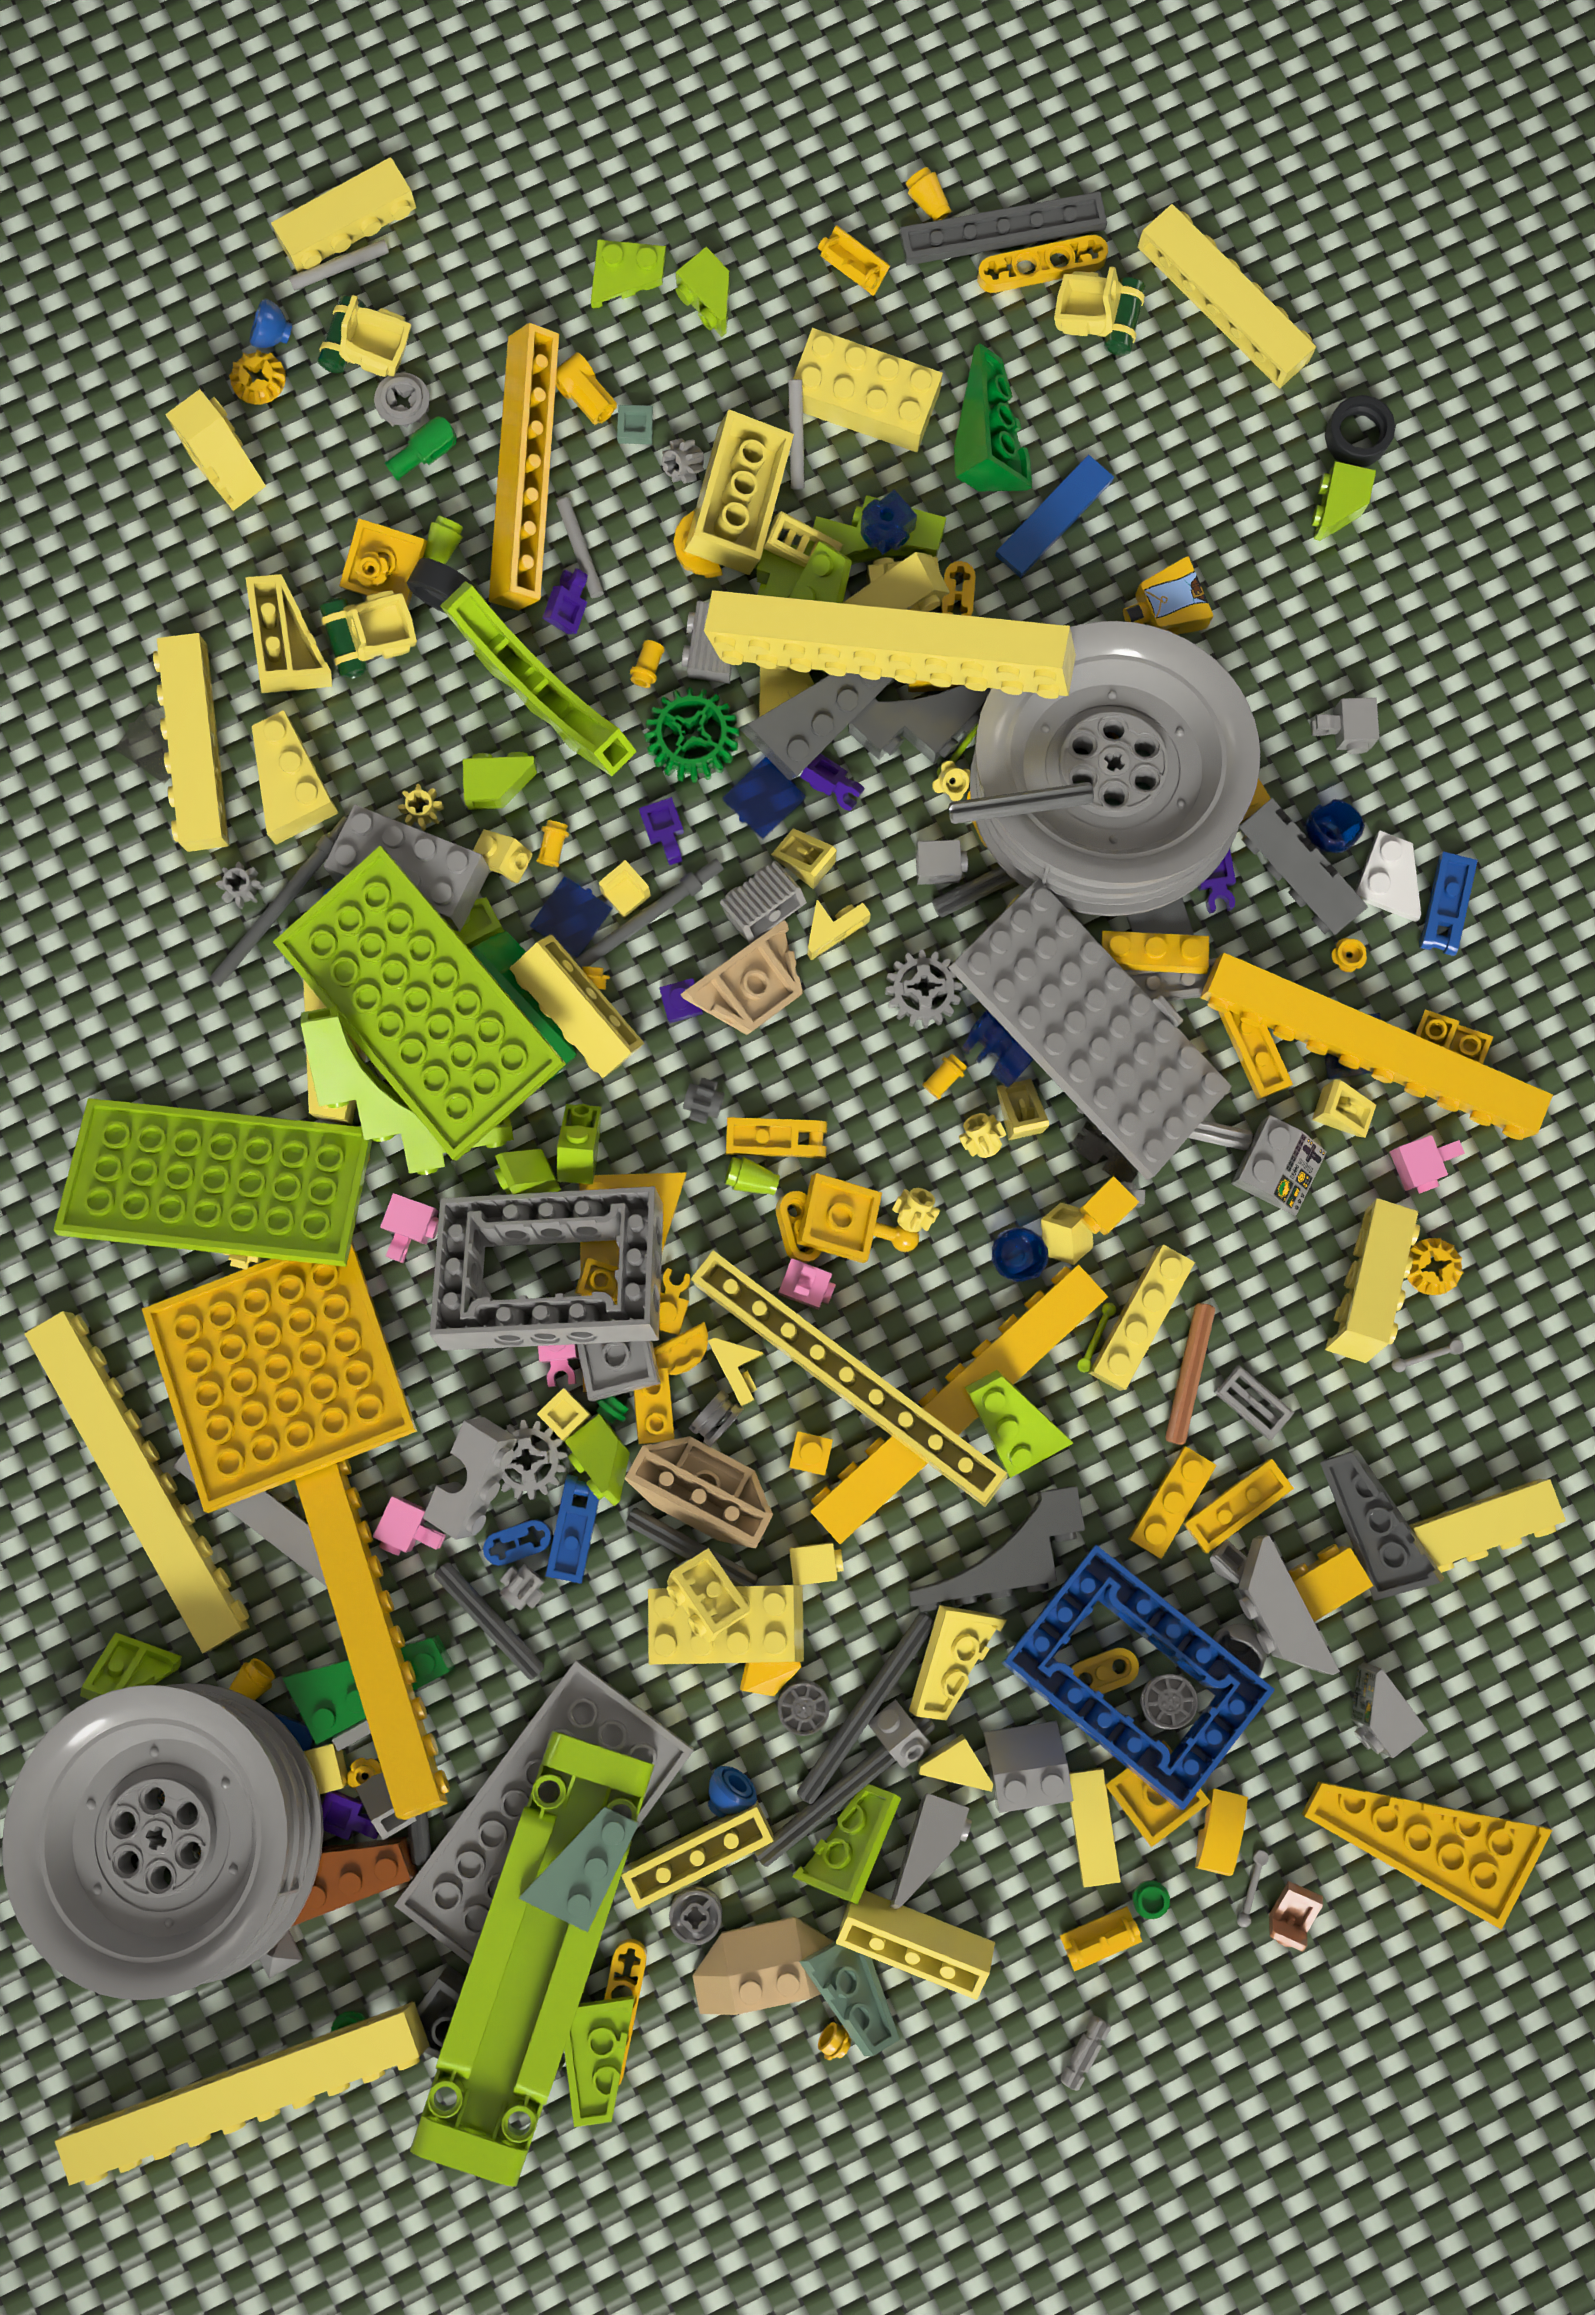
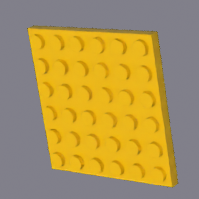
[142,1241,417,1513]

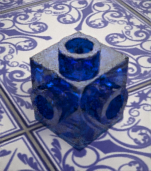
[860,489,917,555]

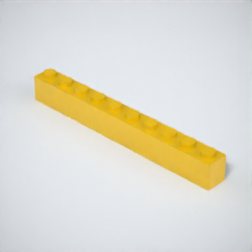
[1200,953,1553,1140]
[810,1264,1108,1544]
[295,1459,450,1820]

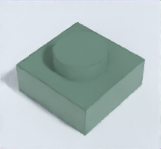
[617,405,653,445]

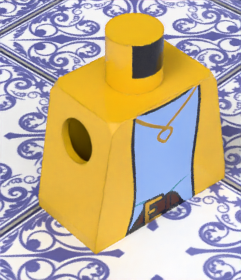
[1123,556,1214,635]

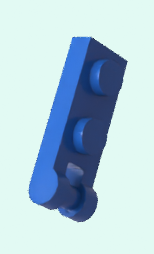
[1419,852,1478,956]
[545,1474,600,1584]

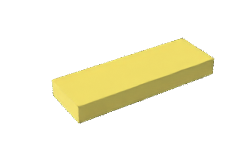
[1069,1767,1121,1888]

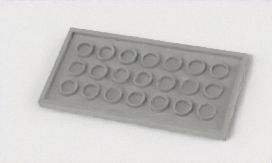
[948,878,1232,1180]
[394,1660,694,1964]

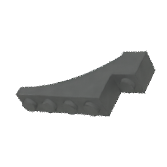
[848,685,992,763]
[907,1486,1085,1612]

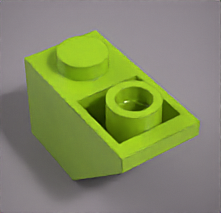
[675,246,730,337]
[1311,461,1376,541]
[463,752,537,810]
[557,1104,601,1184]
[494,1149,562,1195]
[565,1414,630,1506]

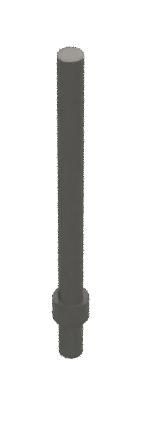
[209,815,348,987]
[574,858,724,969]

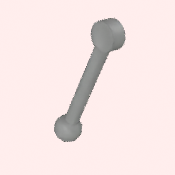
[1392,1340,1464,1372]
[1237,1850,1269,1928]

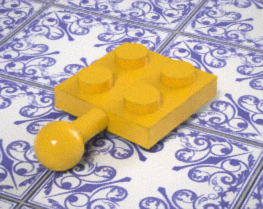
[339,518,428,608]
[797,1173,919,1263]
[1105,1740,1210,1848]

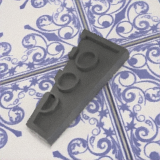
[1320,1449,1445,1601]

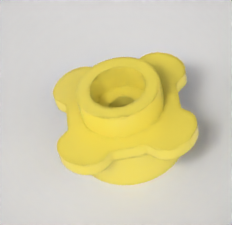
[932,760,971,801]

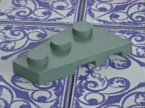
[519,1806,639,1932]
[799,1941,900,2056]

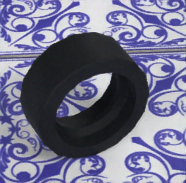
[1325,395,1396,467]
[407,558,478,614]

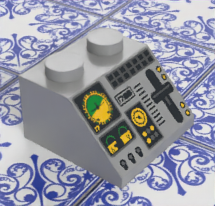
[1231,1115,1326,1216]
[1351,1662,1428,1758]

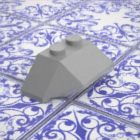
[1238,1535,1340,1675]

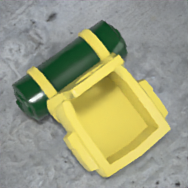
[1054,267,1146,356]
[317,295,411,377]
[319,590,417,679]

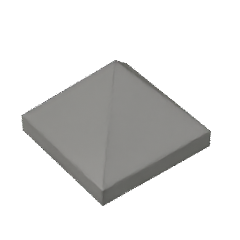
[1210,1539,1247,1584]
[259,1930,303,1979]

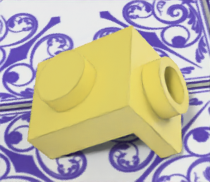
[473,829,532,883]

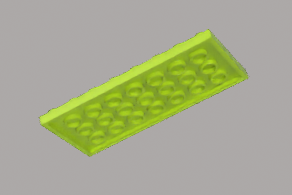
[273,846,566,1161]
[54,1098,372,1267]

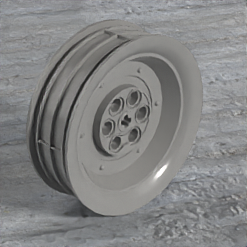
[970,621,1260,916]
[2,1683,323,2000]

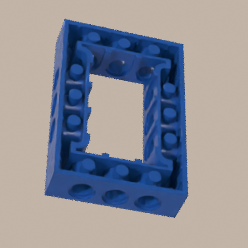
[1001,1545,1275,1810]

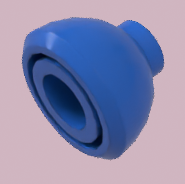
[249,298,292,348]
[708,1766,757,1817]

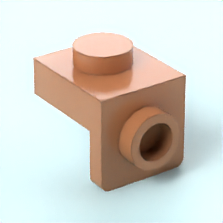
[1269,1881,1323,1952]

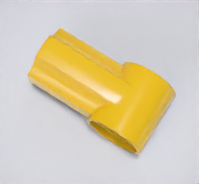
[556,352,617,425]

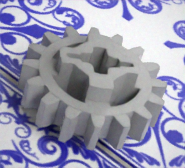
[885,950,963,1029]
[500,1420,568,1500]

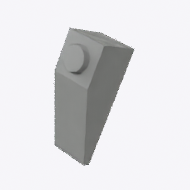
[889,1793,972,1909]

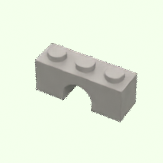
[423,1417,518,1540]

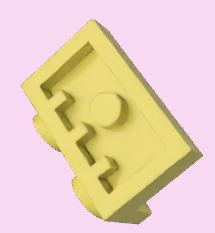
[667,1548,751,1643]

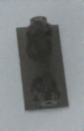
[1071,1121,1138,1183]

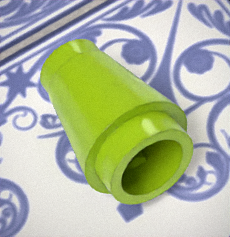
[424,516,463,564]
[724,1156,780,1196]

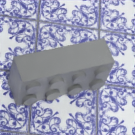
[323,804,490,932]

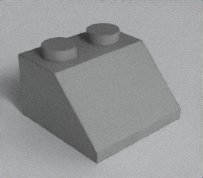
[984,1720,1074,1813]

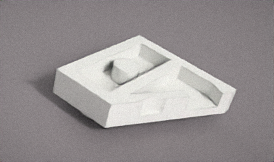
[1355,831,1421,922]

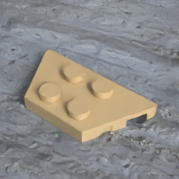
[680,920,803,1035]

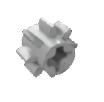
[662,438,704,484]
[216,862,264,909]
[500,1564,545,1610]

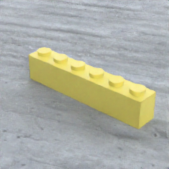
[1137,204,1316,389]
[153,633,229,852]

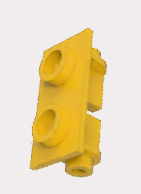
[818,225,891,296]
[633,1368,675,1444]
[1059,1906,1142,1972]

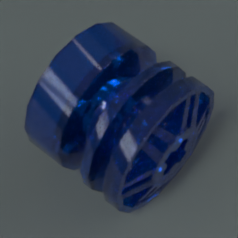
[962,1010,1034,1089]

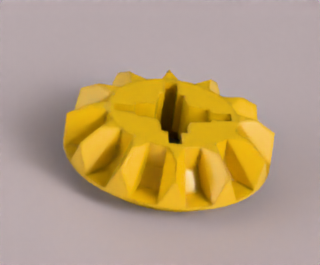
[229,349,286,405]
[1407,1238,1464,1295]

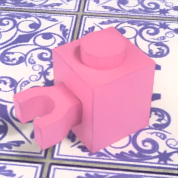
[1389,1135,1465,1194]
[380,1193,439,1263]
[778,1258,836,1310]
[538,1344,579,1387]
[373,1496,446,1556]

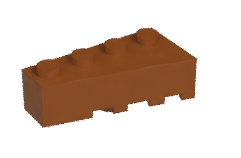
[292,1836,418,1926]

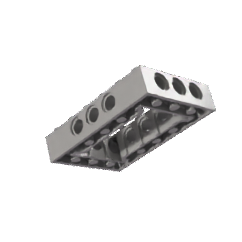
[430,1186,663,1350]

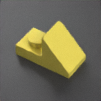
[807,900,871,960]
[708,1338,764,1406]

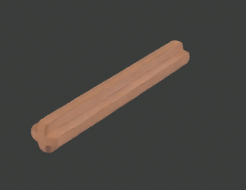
[1165,1303,1215,1445]

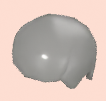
[1213,1624,1268,1676]

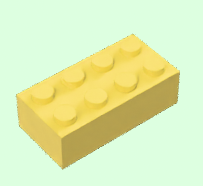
[788,328,943,453]
[684,409,794,575]
[648,1585,804,1665]

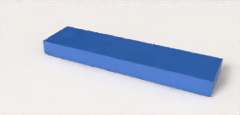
[995,454,1114,578]

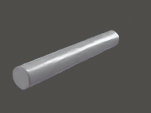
[289,239,389,291]
[788,379,804,489]
[556,497,604,598]

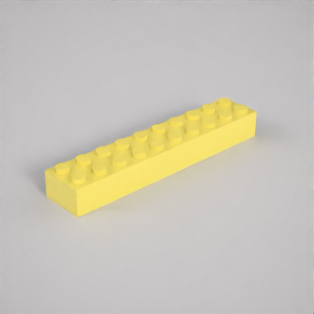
[704,590,1076,699]

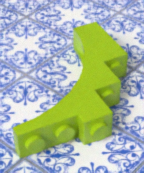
[754,495,947,598]
[440,581,637,776]
[301,1006,514,1175]

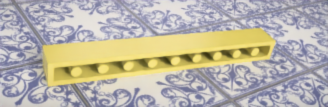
[691,1250,1007,1507]
[24,1311,250,1654]
[55,2002,430,2186]

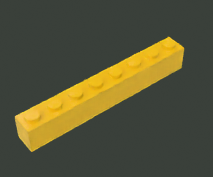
[489,322,559,611]

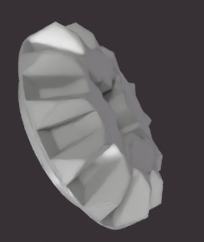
[374,372,430,428]

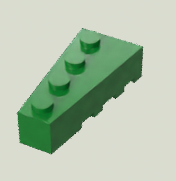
[282,1635,455,1745]

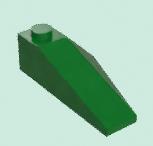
[954,343,1032,492]
[471,930,577,1079]

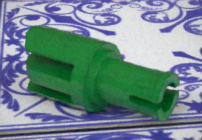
[384,416,457,481]

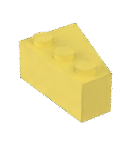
[165,389,266,511]
[245,574,332,693]
[252,710,339,845]

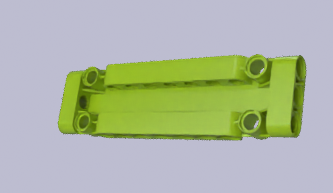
[410,1731,655,2187]

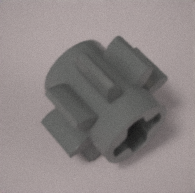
[683,1078,725,1124]

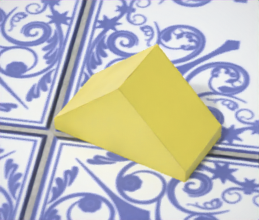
[771,828,837,889]
[996,1079,1049,1140]
[1312,1079,1376,1138]
[917,1734,993,1792]

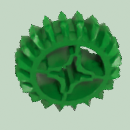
[644,687,740,783]

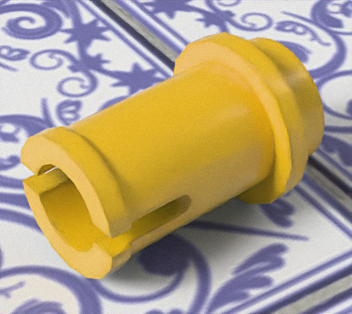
[630,640,665,688]
[536,820,569,867]
[922,1053,967,1100]

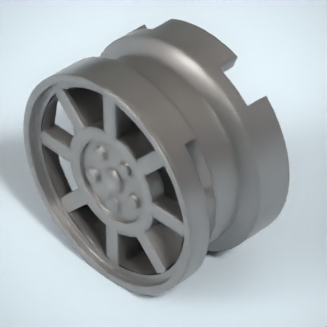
[689,1390,744,1447]
[1140,1674,1198,1729]
[778,1680,830,1736]
[669,1885,722,1945]

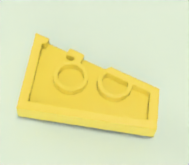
[909,1605,1007,1720]

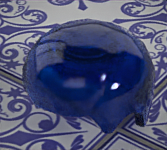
[1306,799,1365,853]
[991,1227,1048,1282]

